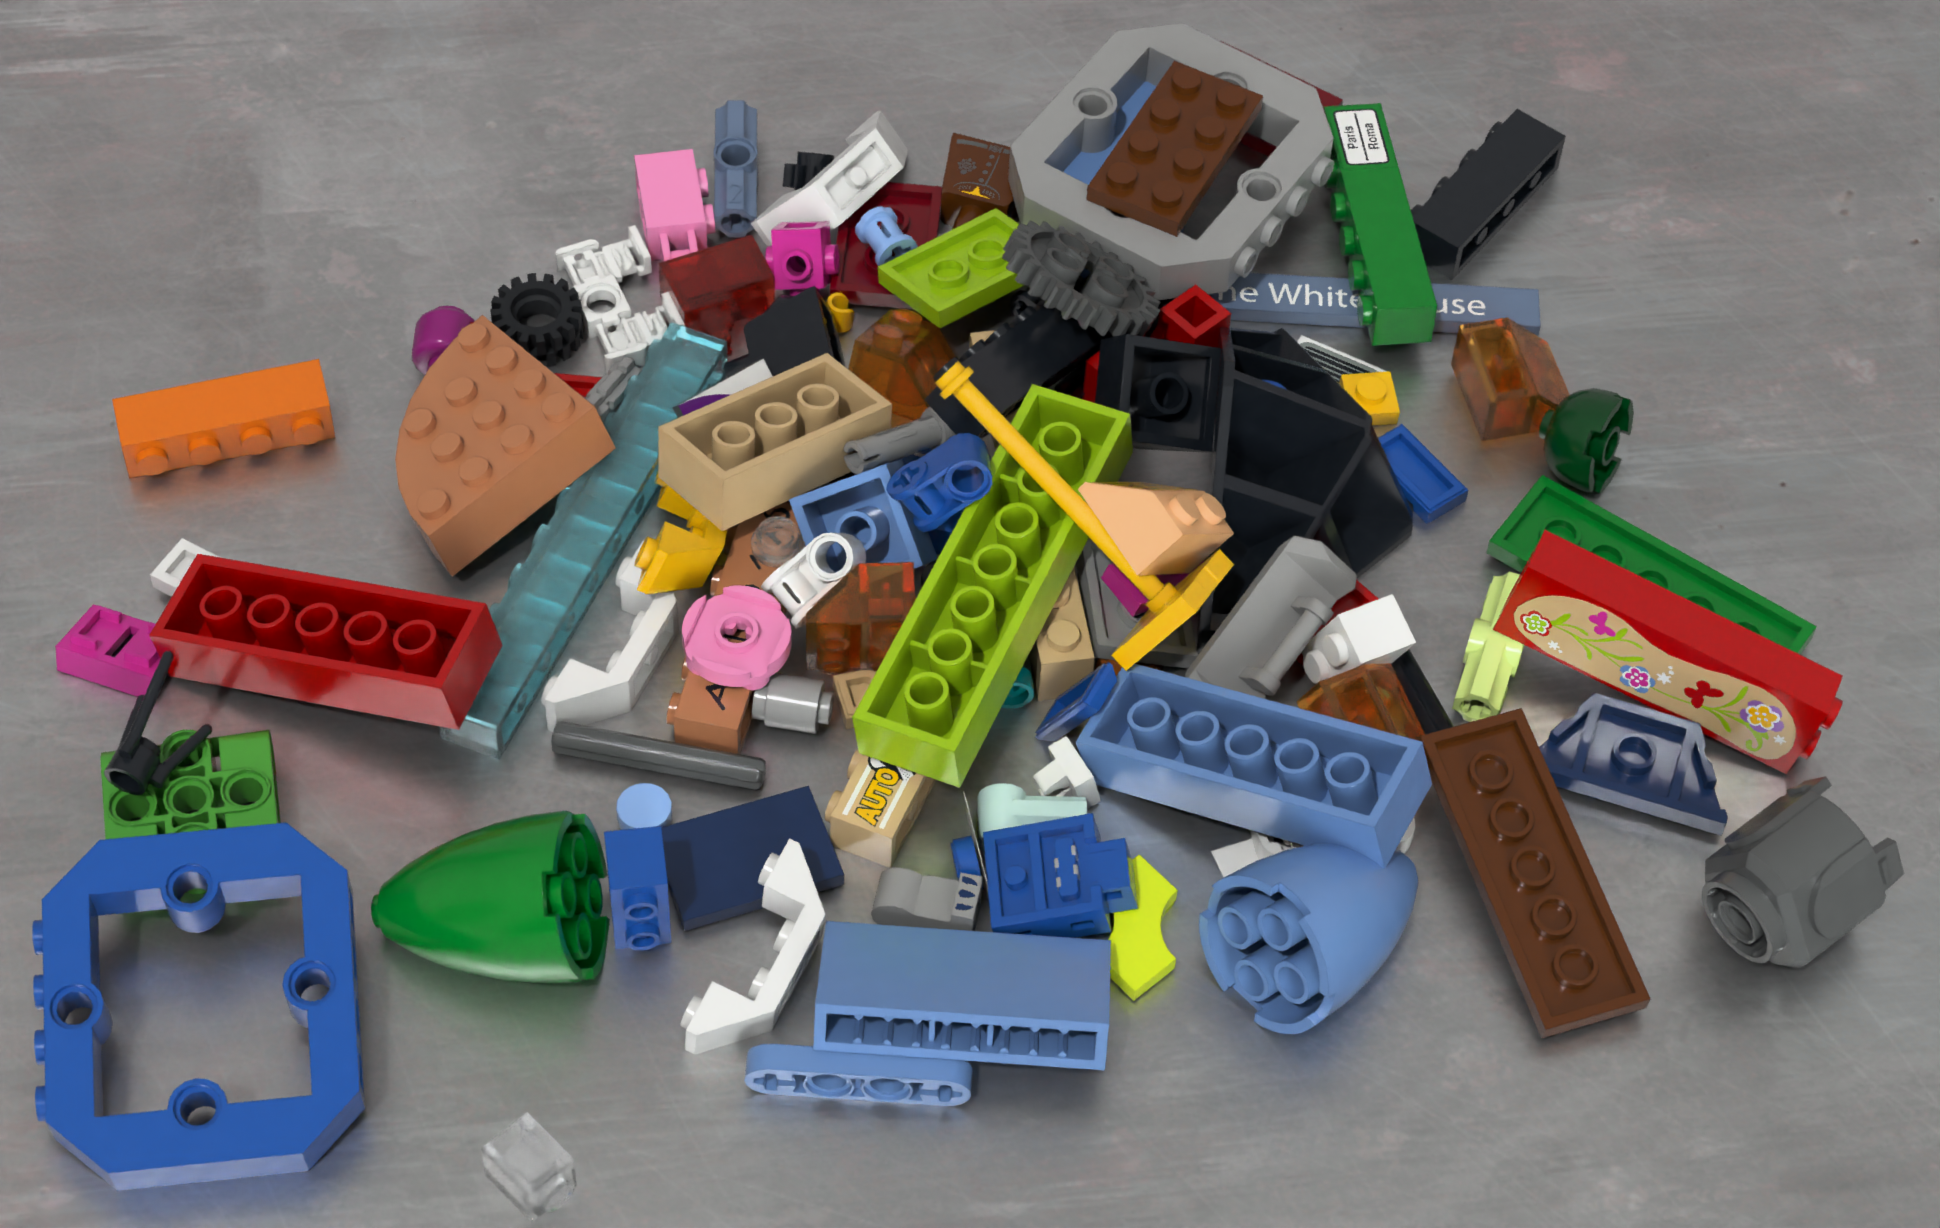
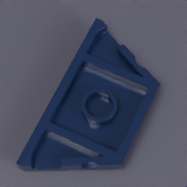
[1539,693,1728,836]

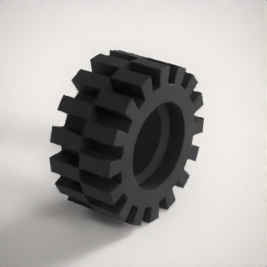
[490,273,584,367]

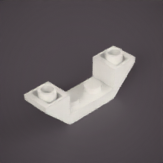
[751,110,908,246]
[541,540,679,732]
[680,839,826,1055]

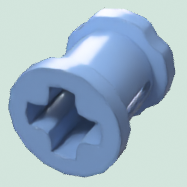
[855,206,918,266]

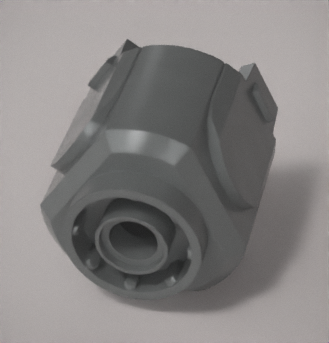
[1702,776,1904,968]

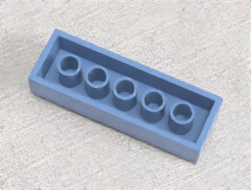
[1076,664,1432,869]

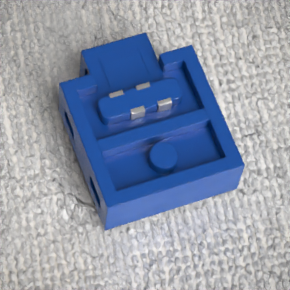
[983,813,1138,938]

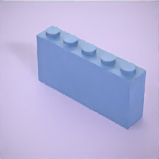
[813,921,1111,1070]

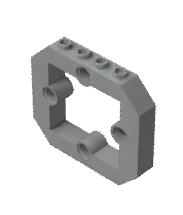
[1008,23,1334,300]

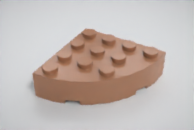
[395,315,616,577]

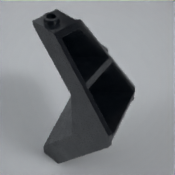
[1196,327,1413,654]

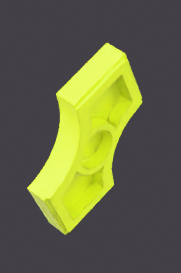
[1108,855,1178,1001]

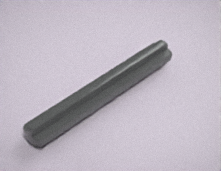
[551,721,766,790]

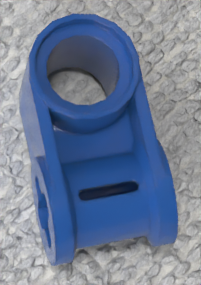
[886,433,992,532]

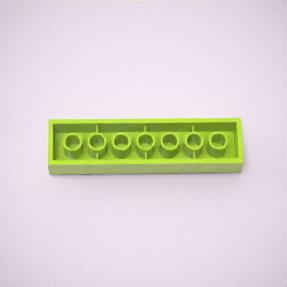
[852,384,1133,788]

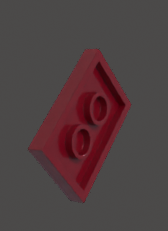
[830,182,942,310]

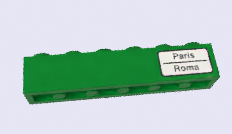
[1324,103,1437,346]

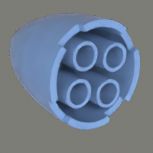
[1199,843,1418,1034]

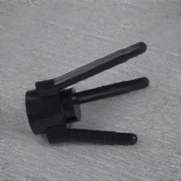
[104,651,212,795]

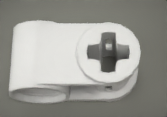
[761,533,866,629]

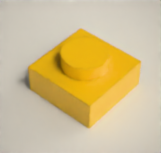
[1339,371,1400,426]

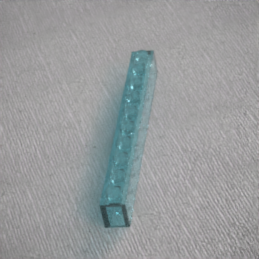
[439,322,728,760]

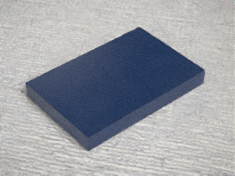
[661,785,844,931]

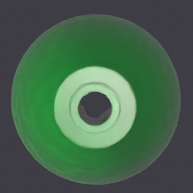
[371,810,610,983]

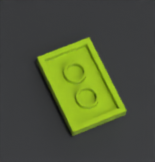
[877,208,1024,328]

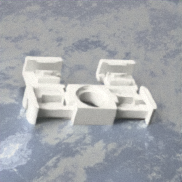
[556,225,685,373]

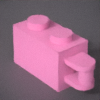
[634,149,715,273]

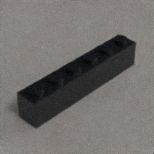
[924,275,1114,438]

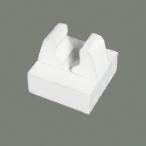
[1033,736,1101,809]

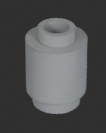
[752,673,834,734]

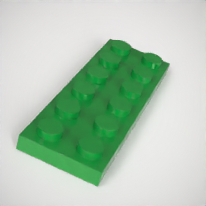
[1486,475,1817,655]

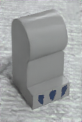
[871,867,983,931]

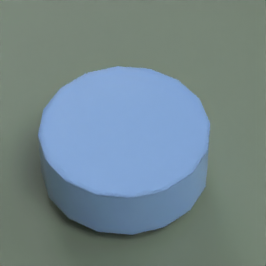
[616,783,672,830]

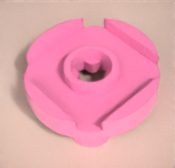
[682,585,792,690]

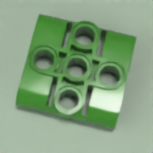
[100,730,281,894]

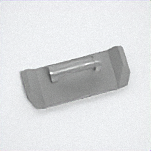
[1185,535,1357,698]

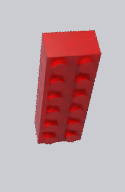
[149,554,503,730]

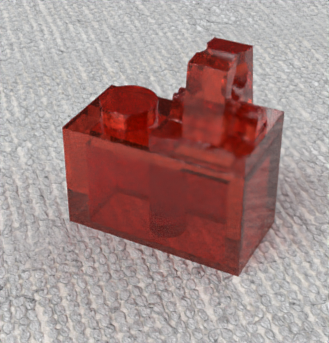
[658,235,775,361]

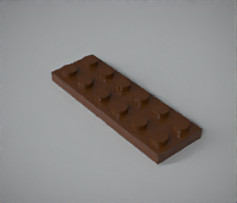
[1419,708,1651,1039]

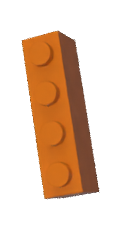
[112,359,336,479]

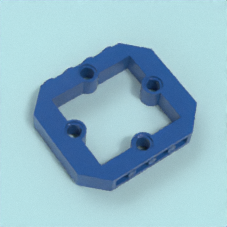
[32,823,365,1191]

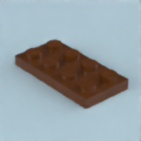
[1086,61,1263,237]

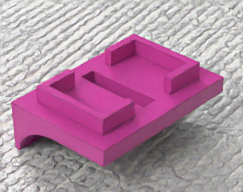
[55,604,161,697]

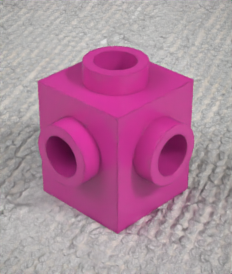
[765,221,840,296]

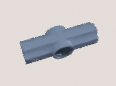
[713,100,758,237]

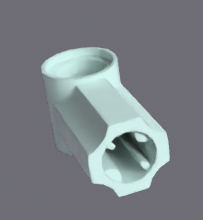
[977,783,1087,853]

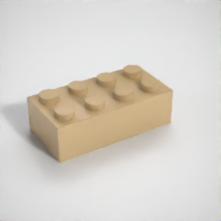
[658,353,892,531]

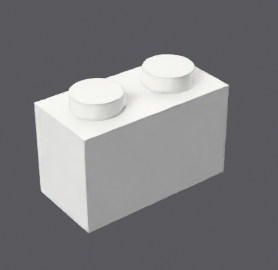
[1302,594,1416,697]

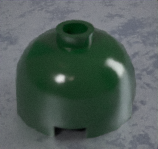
[1539,388,1634,493]

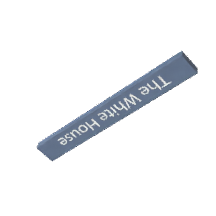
[1209,273,1541,338]

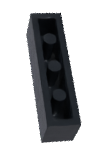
[1411,109,1566,281]

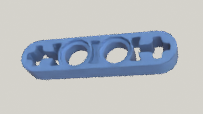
[744,1044,973,1106]

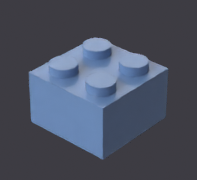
[789,459,938,597]

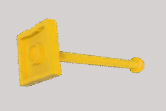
[935,361,1234,671]

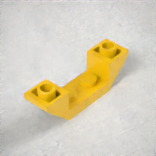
[634,472,728,594]

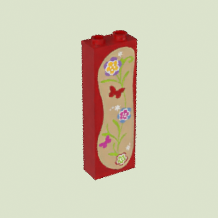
[1493,530,1843,774]

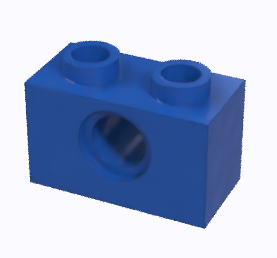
[604,826,672,950]

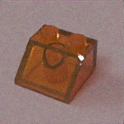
[848,309,955,421]

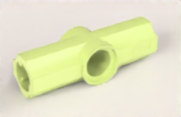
[1452,572,1524,722]

